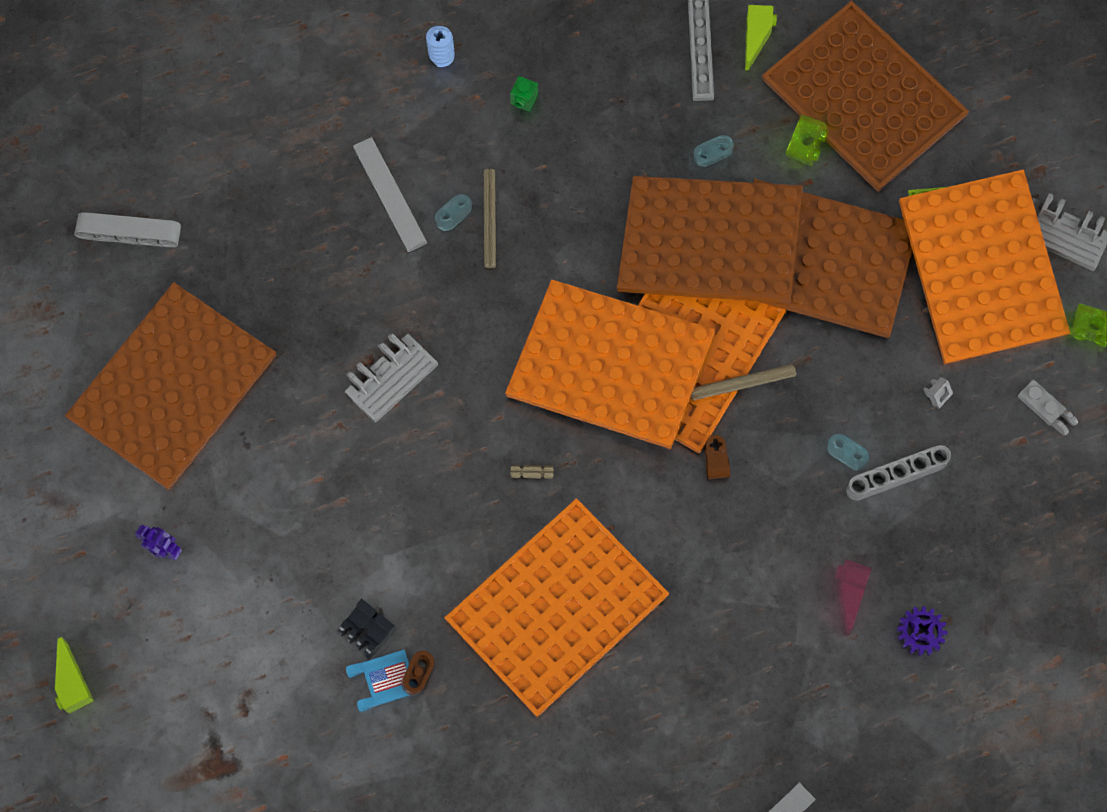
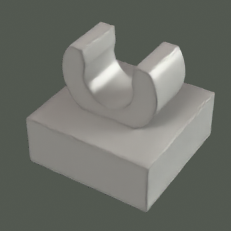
[923,377,953,409]

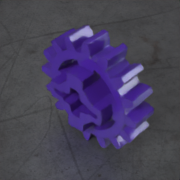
[135,525,182,560]
[897,606,948,656]

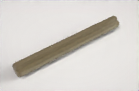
[484,169,496,268]
[690,364,796,401]

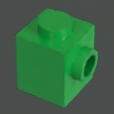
[510,76,538,112]

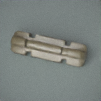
[510,465,554,478]

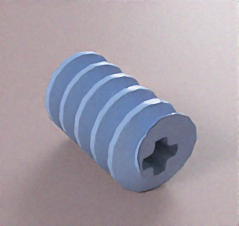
[426,26,455,67]

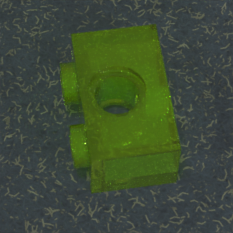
[785,114,829,166]
[1069,303,1107,347]

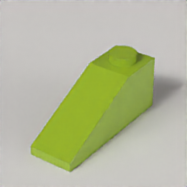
[745,5,777,70]
[55,637,94,714]

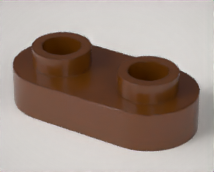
[401,651,434,695]

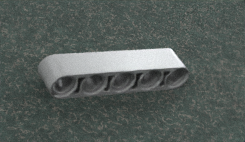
[75,212,181,248]
[846,445,951,501]

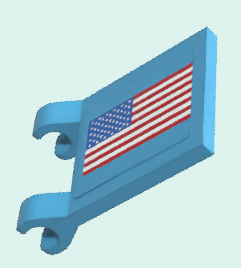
[346,649,416,712]

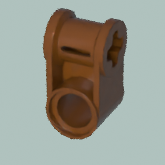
[705,435,730,480]

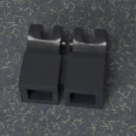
[337,598,397,659]

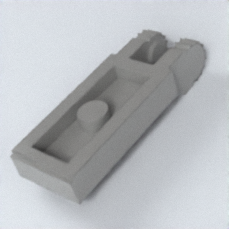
[1018,379,1078,435]

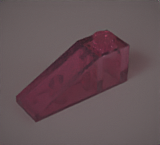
[835,560,872,636]

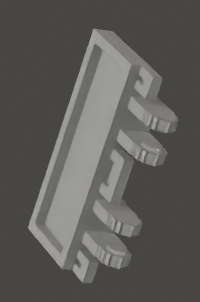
[1032,193,1107,271]
[345,334,438,423]

